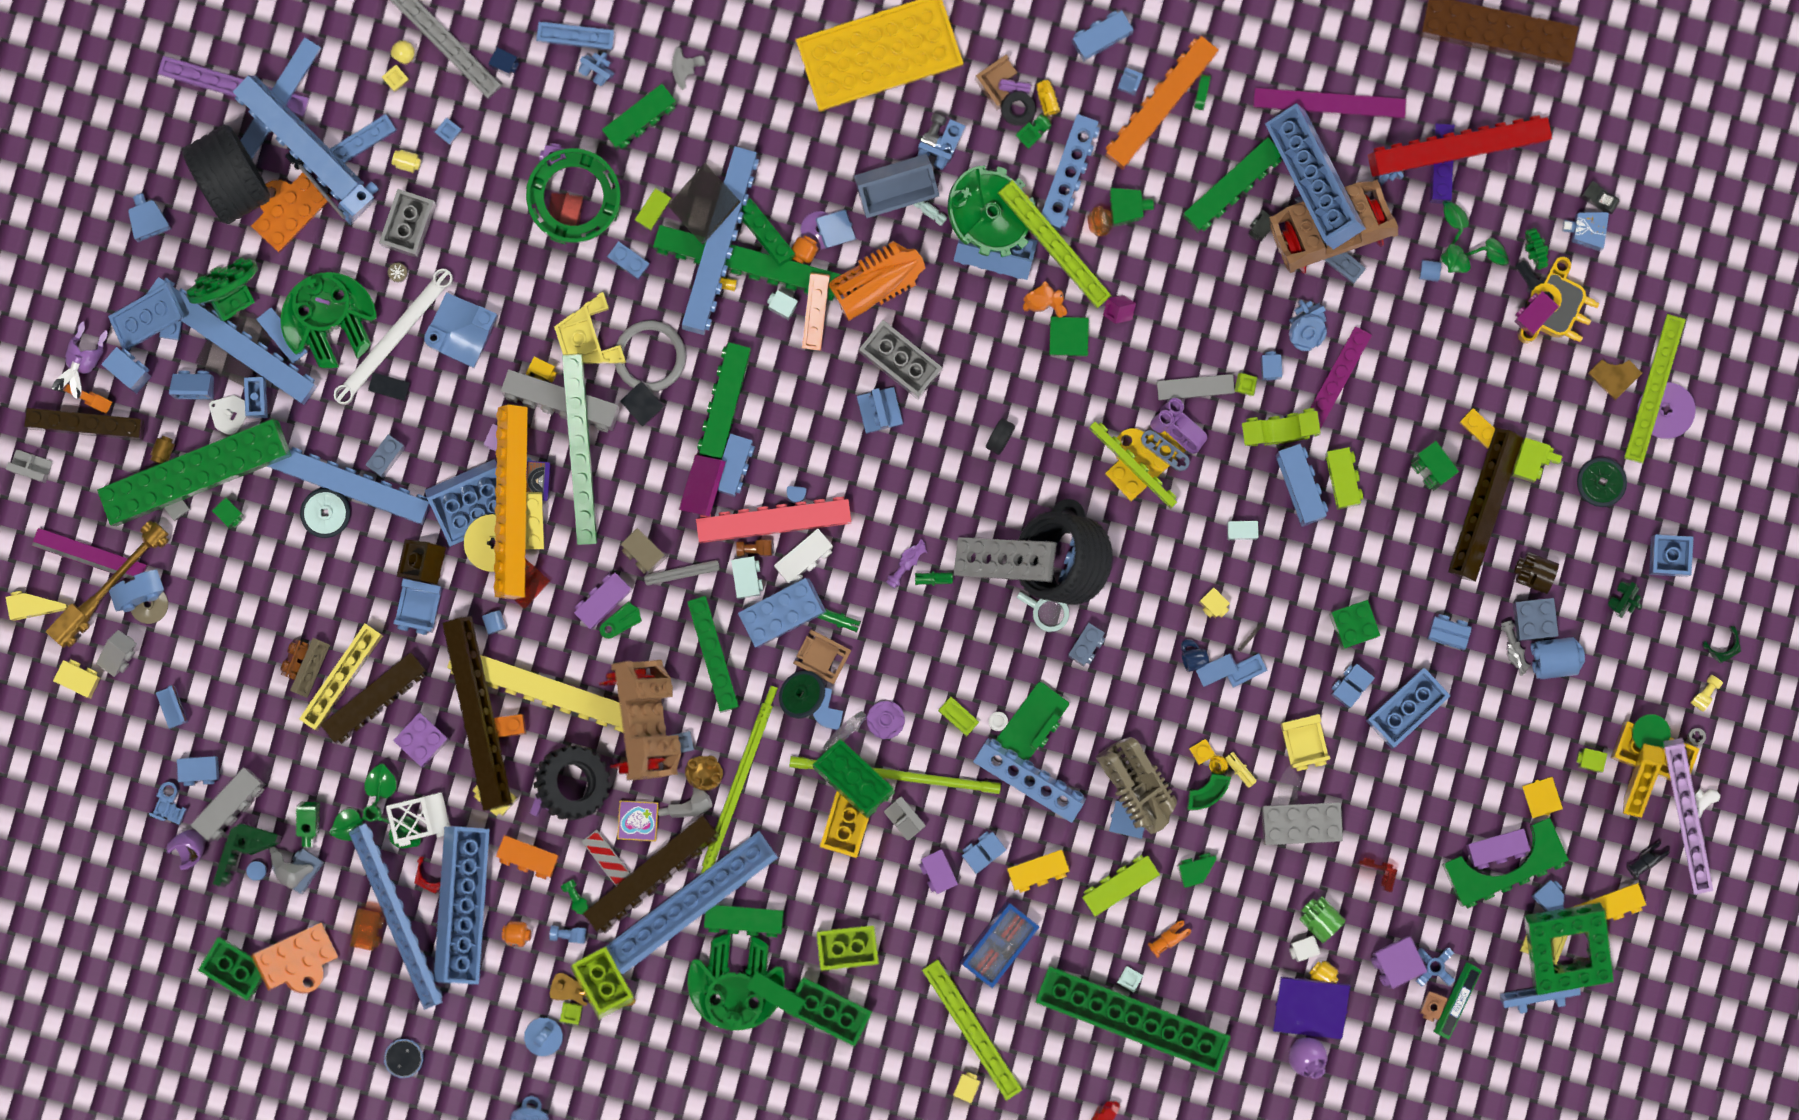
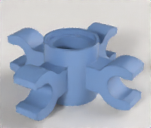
[1416,947,1455,986]

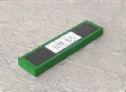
[1434,962,1482,1040]

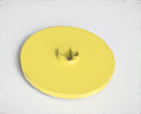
[464,514,496,572]

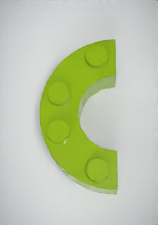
[1242,408,1321,446]

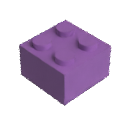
[393,712,450,768]

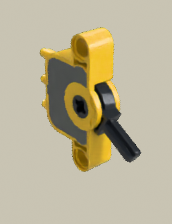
[1516,257,1599,344]

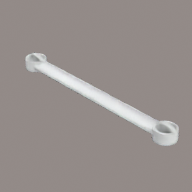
[334,269,453,405]

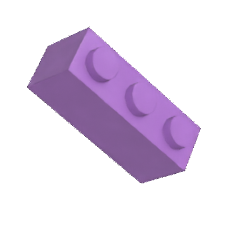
[574,573,632,630]
[1466,829,1530,870]

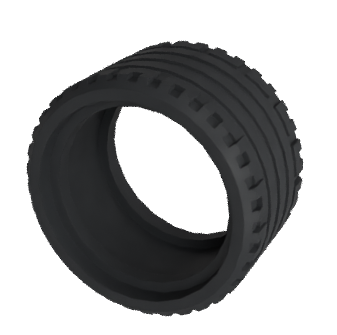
[182,125,270,224]
[1018,511,1113,605]

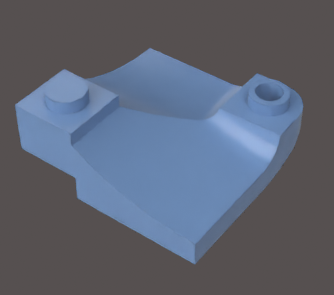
[424,292,498,368]

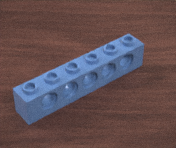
[1041,114,1100,231]
[974,738,1086,823]

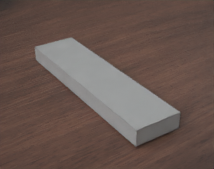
[1157,374,1235,401]

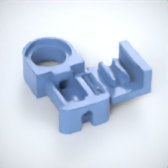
[149,782,187,825]

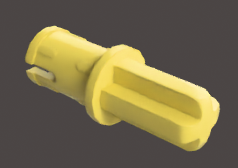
[1225,752,1257,788]

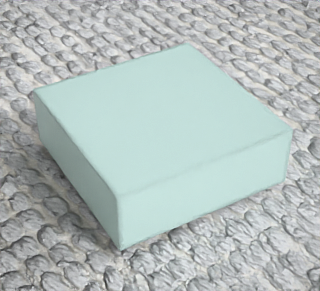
[1117,966,1143,992]

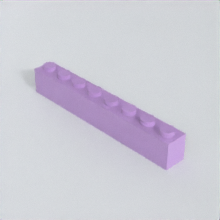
[1663,738,1713,895]

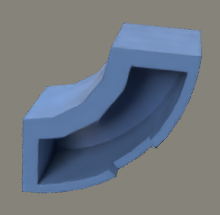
[109,569,164,612]

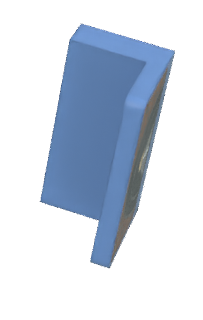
[156,685,188,729]

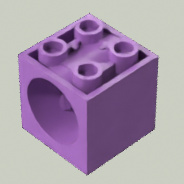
[1370,936,1427,989]

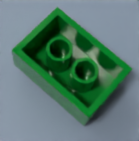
[1411,441,1459,491]
[197,937,263,1001]

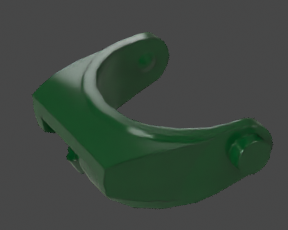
[1702,626,1741,664]

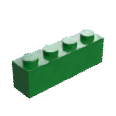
[602,84,677,151]
[704,905,784,938]

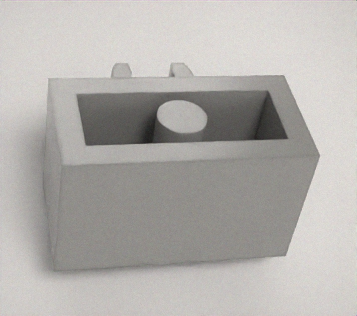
[96,630,137,677]

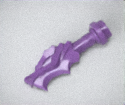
[886,539,927,589]

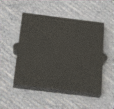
[1237,622,1264,652]

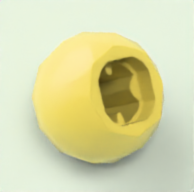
[391,41,415,64]

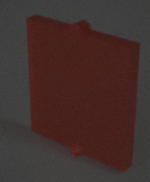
[549,193,583,226]

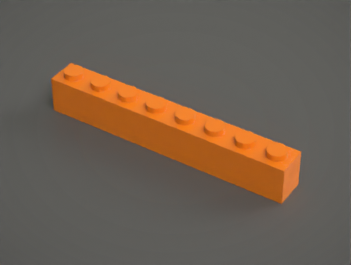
[1105,36,1219,170]

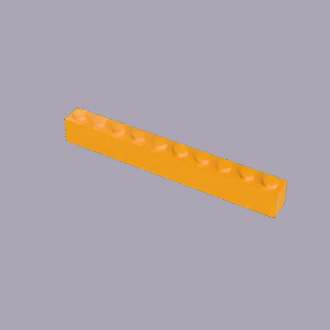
[493,405,528,599]

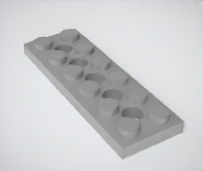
[953,537,1056,582]

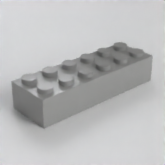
[501,369,620,433]

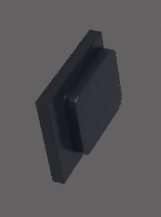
[620,381,665,427]

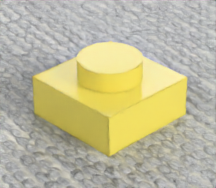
[382,65,409,93]

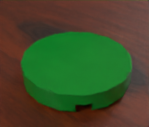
[1631,714,1671,749]

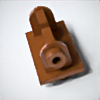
[280,639,309,680]

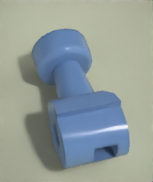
[550,925,587,944]

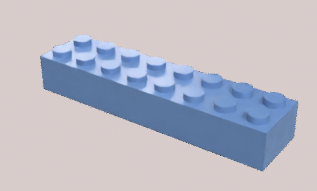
[233,75,365,200]
[1265,103,1365,250]
[434,826,490,984]

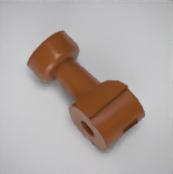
[736,540,772,557]

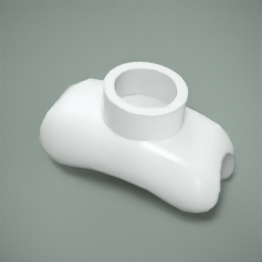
[1694,789,1720,818]

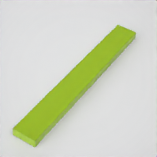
[998,180,1111,308]
[1624,314,1686,464]
[922,960,1022,1101]

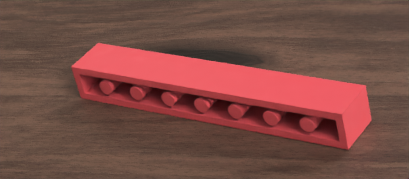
[696,497,851,543]

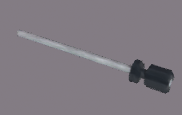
[285,153,346,219]

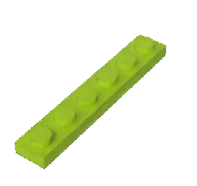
[1089,422,1177,509]

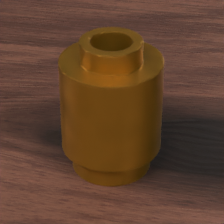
[150,436,175,464]

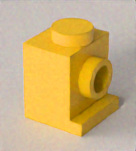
[526,356,557,383]

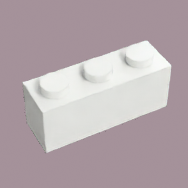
[774,529,833,584]

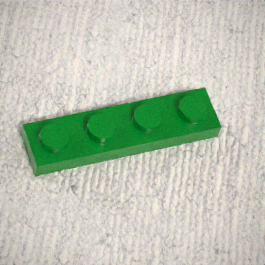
[741,198,795,267]

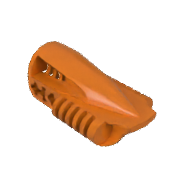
[829,241,925,321]

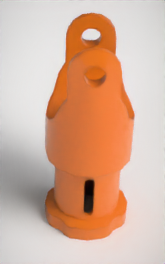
[1147,920,1191,958]

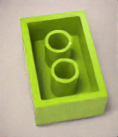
[816,925,879,971]
[571,947,633,1020]

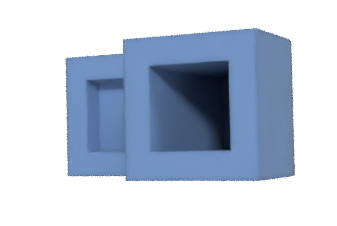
[813,688,843,731]

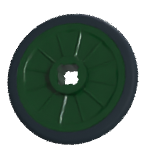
[1577,457,1627,507]
[779,671,825,719]

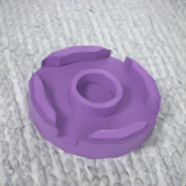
[867,701,905,739]

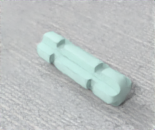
[913,201,947,225]

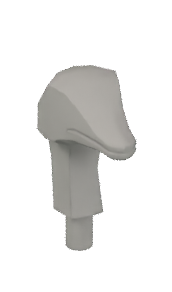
[658,787,712,818]
[269,847,313,889]

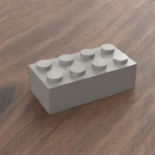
[859,320,942,400]
[191,767,266,842]
[1262,803,1343,845]

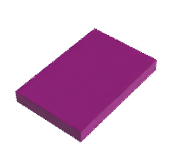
[679,455,726,517]

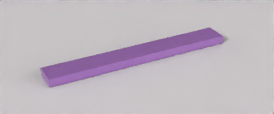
[157,56,309,117]

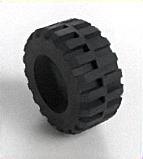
[533,745,611,820]

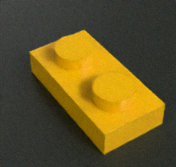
[1459,408,1495,448]

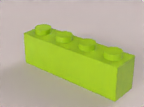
[1082,855,1160,917]

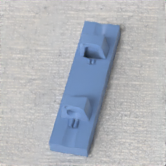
[1500,988,1580,1014]

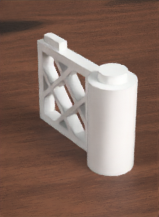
[386,793,450,847]

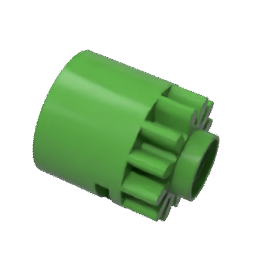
[1299,897,1346,943]

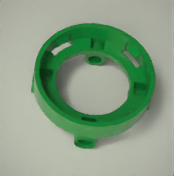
[526,148,622,245]

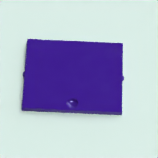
[1273,977,1350,1039]

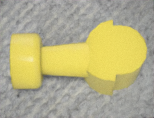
[1690,675,1723,712]

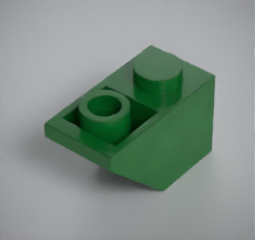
[1177,853,1217,888]

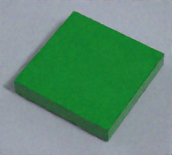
[1049,317,1089,357]

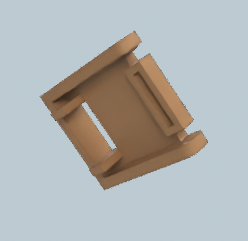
[793,629,851,685]

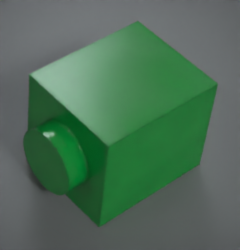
[212,497,244,529]

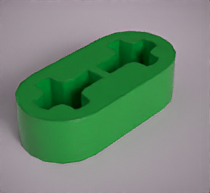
[1194,74,1211,111]

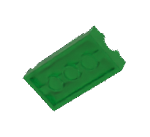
[813,739,895,819]

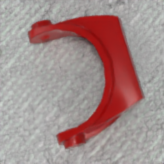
[414,856,441,894]

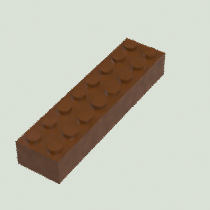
[1419,0,1579,68]

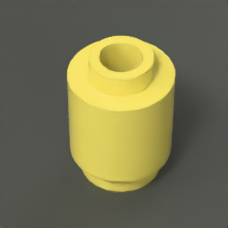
[392,150,421,173]

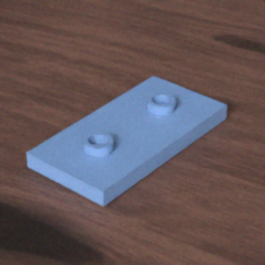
[108,283,185,350]

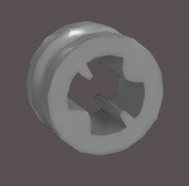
[1687,728,1706,746]

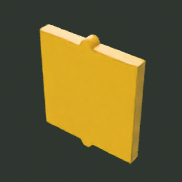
[1522,777,1563,819]

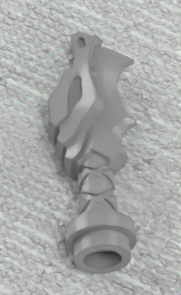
[1501,620,1531,676]

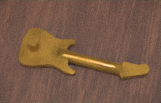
[550,973,636,1007]

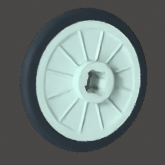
[300,488,350,538]

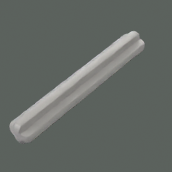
[644,560,720,585]

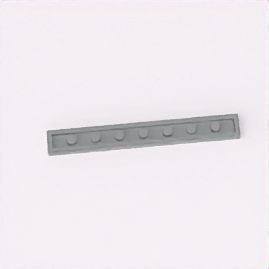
[390,0,502,99]

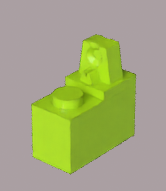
[1511,438,1562,483]

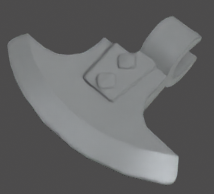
[672,47,706,90]

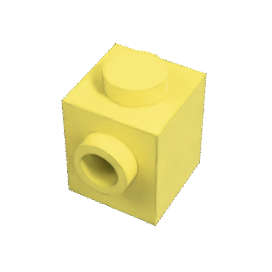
[1199,588,1230,618]

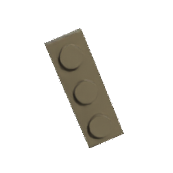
[290,638,330,698]

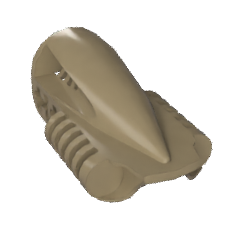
[1096,737,1177,834]

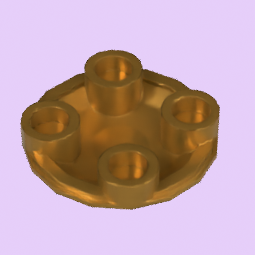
[685,756,723,790]

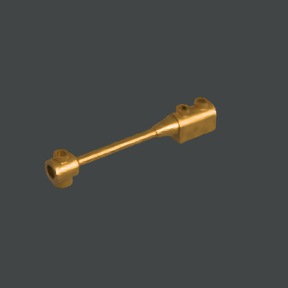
[46,520,169,648]

